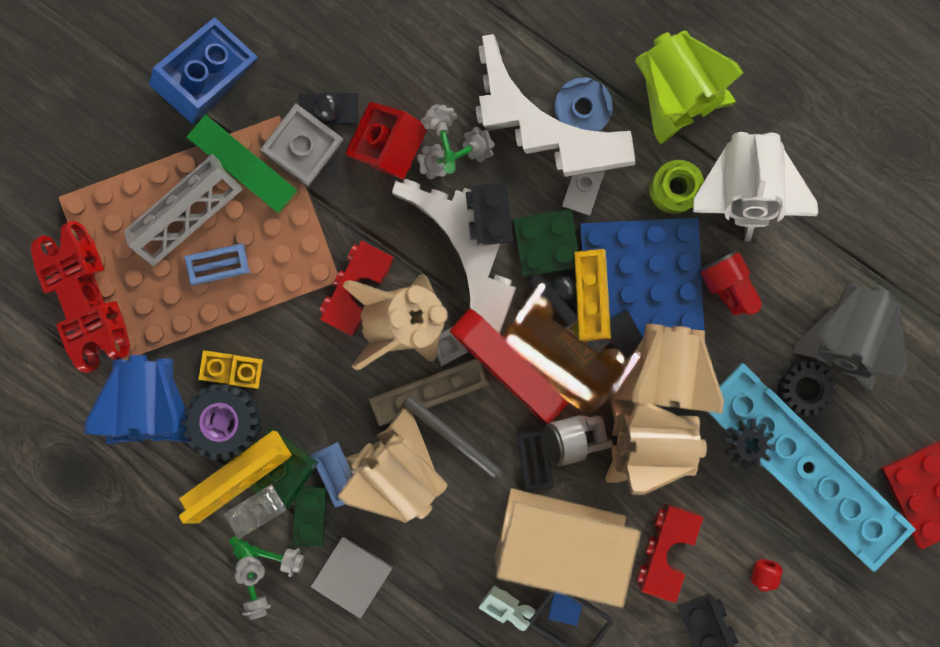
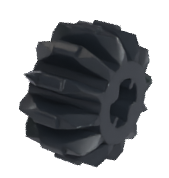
[722,418,775,470]

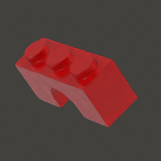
[319,241,395,336]
[636,503,704,603]

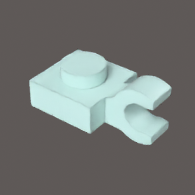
[479,585,535,631]

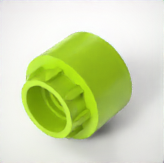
[649,160,704,214]

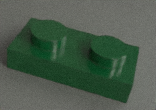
[293,486,327,547]

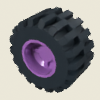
[182,385,263,460]

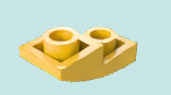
[198,350,263,389]

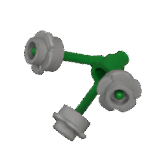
[229,535,304,620]

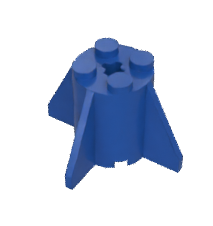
[85,355,191,445]

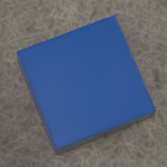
[548,592,583,626]

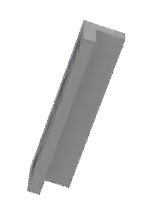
[124,154,242,266]

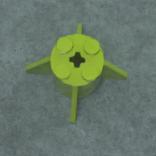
[635,31,743,145]

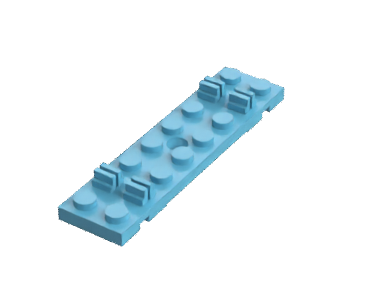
[706,363,916,572]

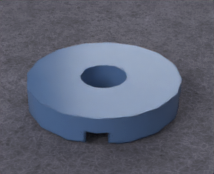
[554,77,613,132]

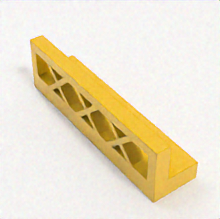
[179,431,292,524]

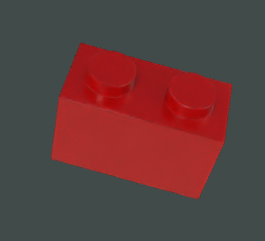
[345,102,428,180]

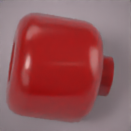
[751,559,783,592]

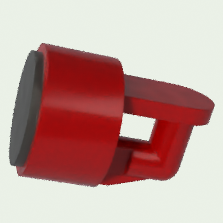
[699,250,762,316]

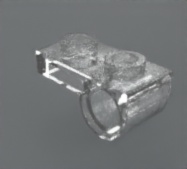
[223,484,287,539]

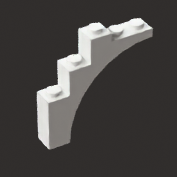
[476,34,635,177]
[392,179,516,333]

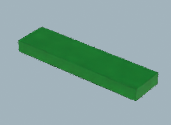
[187,114,298,214]

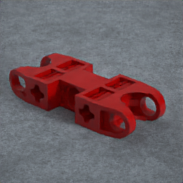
[31,221,130,373]

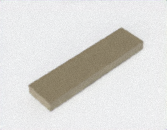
[369,359,489,426]

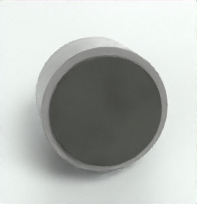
[543,415,613,467]

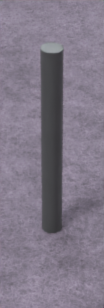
[402,395,500,478]

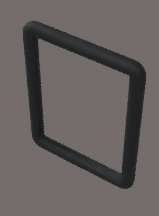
[529,590,613,647]

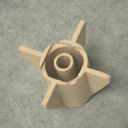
[342,274,447,370]
[613,324,724,413]
[605,395,707,495]
[338,407,448,523]

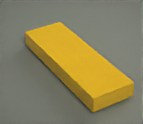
[574,249,611,341]

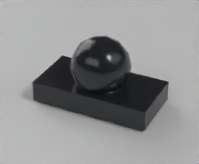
[299,92,359,125]
[529,274,578,325]

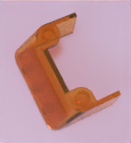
[502,283,641,413]

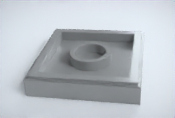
[260,103,344,187]
[311,535,393,619]

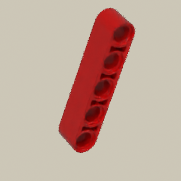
[449,308,569,425]

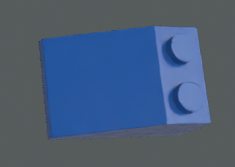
[149,17,258,125]

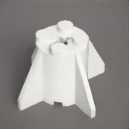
[693,132,818,242]

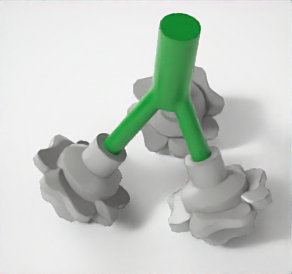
[417,104,495,179]

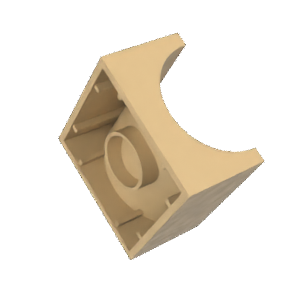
[495,488,640,607]

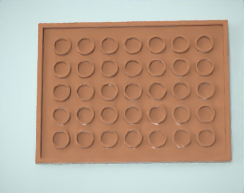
[59,116,338,360]

